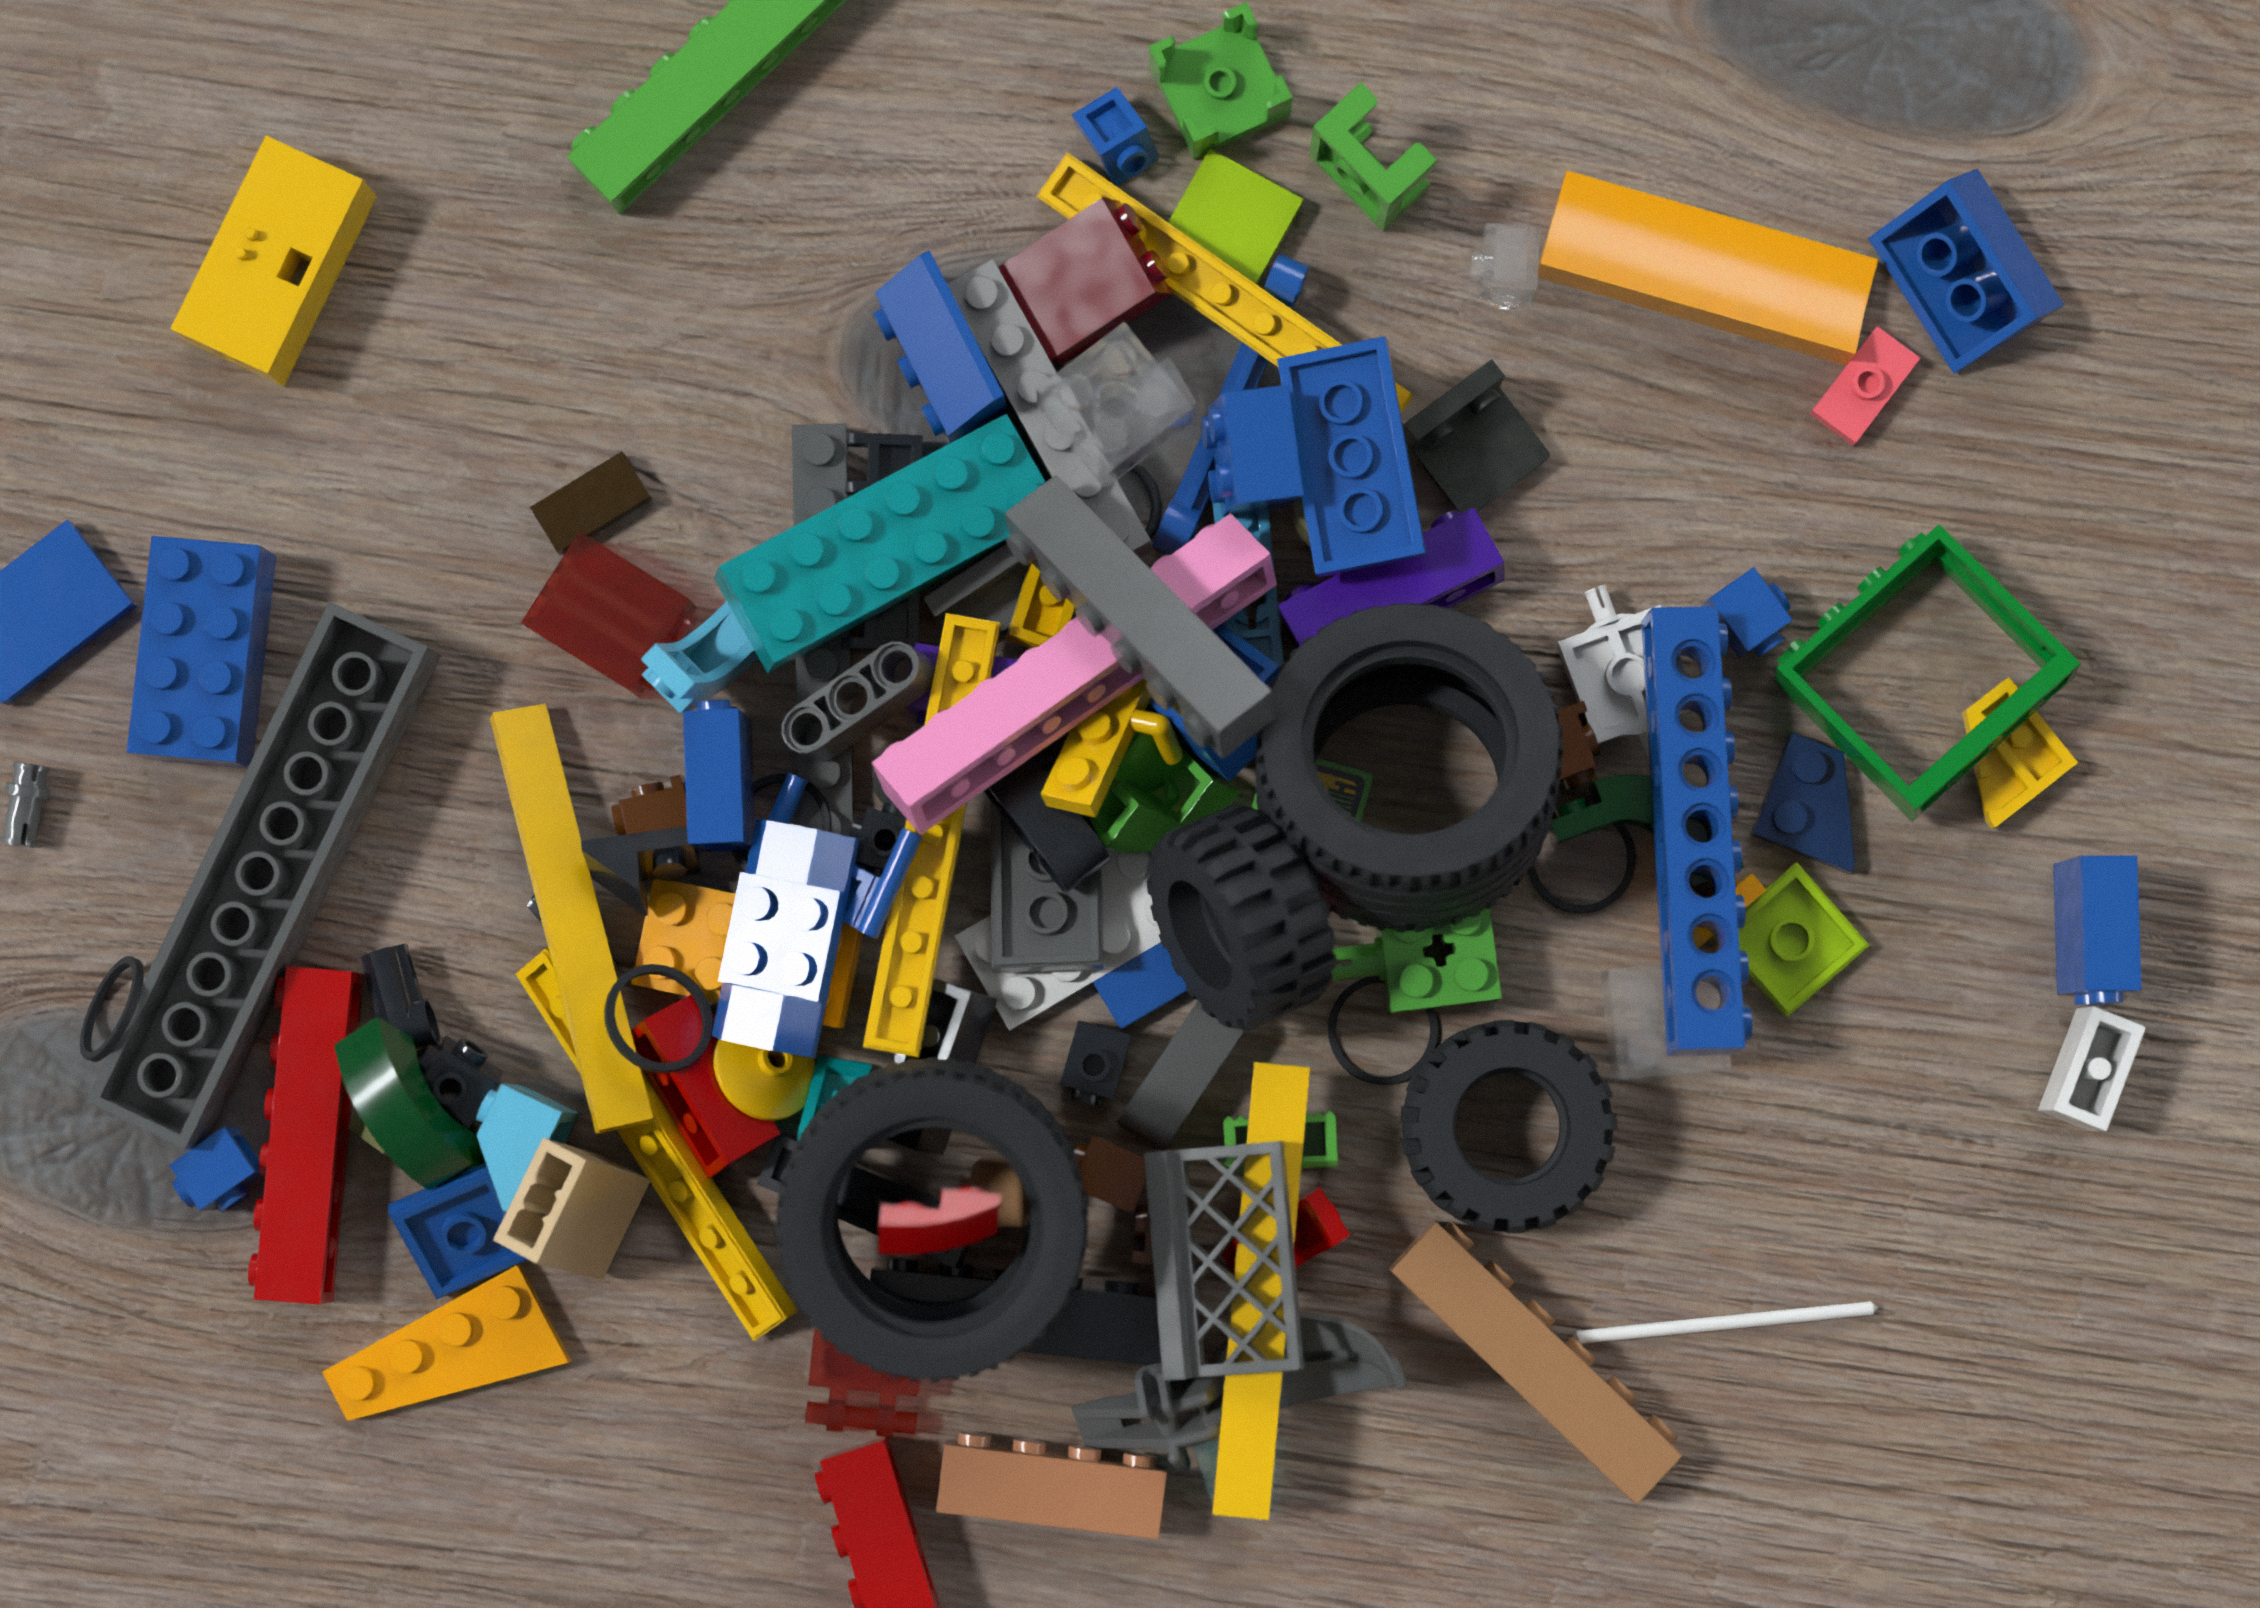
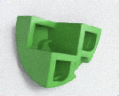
[1090,732,1240,853]

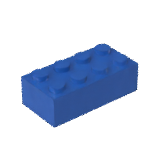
[126,536,276,768]

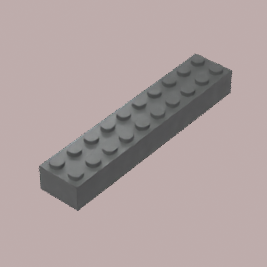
[85,601,441,1149]

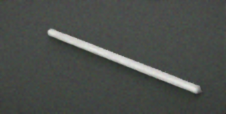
[1572,1301,1878,1344]

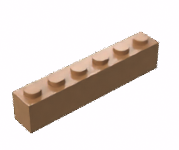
[1388,1221,1683,1505]

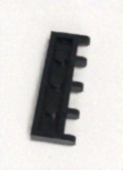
[842,432,923,651]

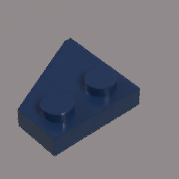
[1750,732,1855,874]

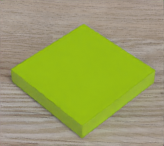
[1168,148,1304,285]
[1713,862,1870,1017]

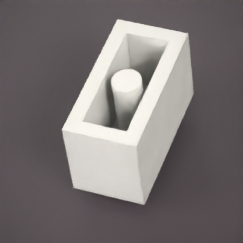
[2038,1006,2146,1131]

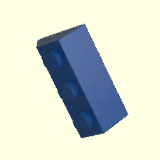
[1868,168,2064,374]
[872,250,1009,443]

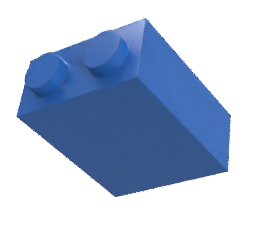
[683,699,755,853]
[2053,855,2141,1005]

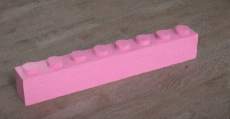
[872,513,1277,835]

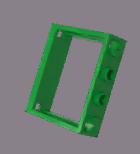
[1775,524,2081,822]

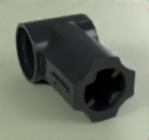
[359,944,441,1052]

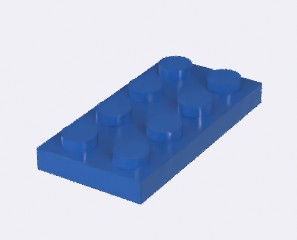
[1277,336,1427,577]

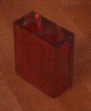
[521,531,697,698]

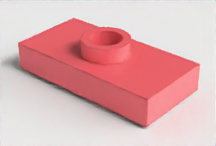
[1809,326,1920,446]

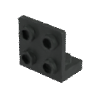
[1403,359,1550,514]

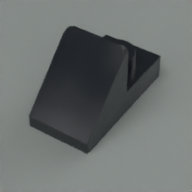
[581,826,701,916]

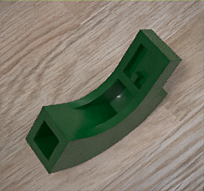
[1548,775,1745,888]
[334,1016,486,1191]

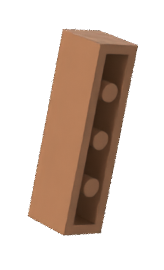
[936,1432,1167,1540]

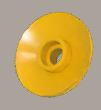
[713,1039,815,1121]

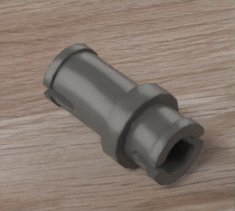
[0,761,51,848]

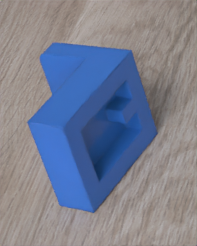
[1072,87,1159,186]

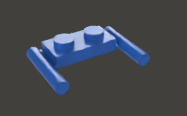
[744,772,923,938]

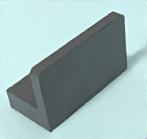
[923,543,1029,634]

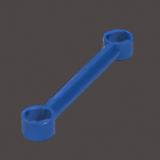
[1152,254,1310,555]

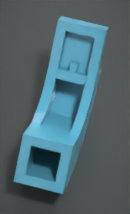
[641,601,758,714]

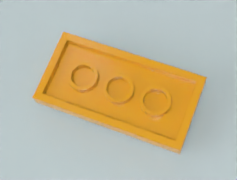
[631,879,864,1029]

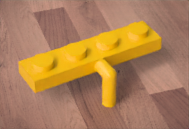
[1040,679,1183,817]

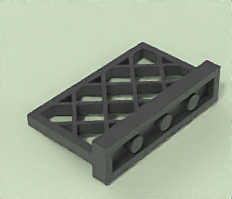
[1144,1141,1304,1381]

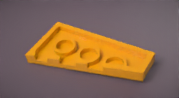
[322,1264,572,1421]

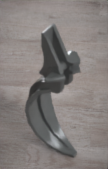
[1071,1312,1406,1473]

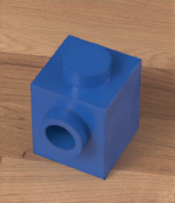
[1702,567,1792,658]
[169,1127,262,1213]

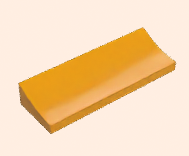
[1535,170,1878,366]

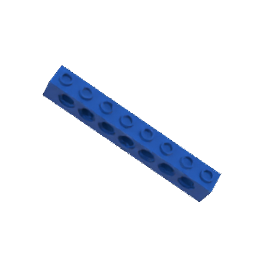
[1641,606,1753,1056]

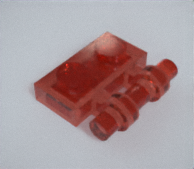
[805,1329,922,1438]

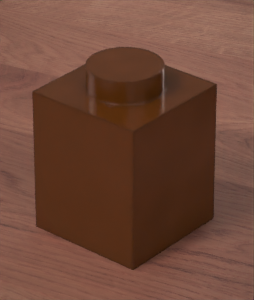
[1074,1136,1146,1213]

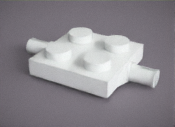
[1556,584,1690,766]

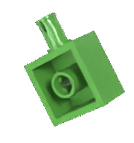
[1332,908,1502,1014]

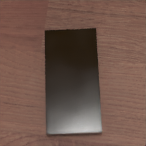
[530,451,653,556]

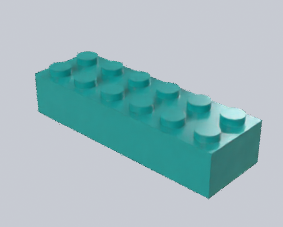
[714,414,1045,673]

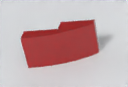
[878,1187,1001,1254]

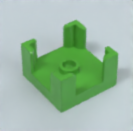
[1149,2,1293,160]
[1309,82,1437,232]

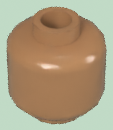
[960,1156,1029,1229]

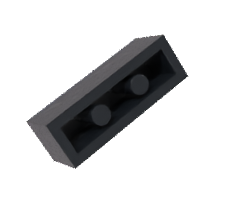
[887,978,998,1155]

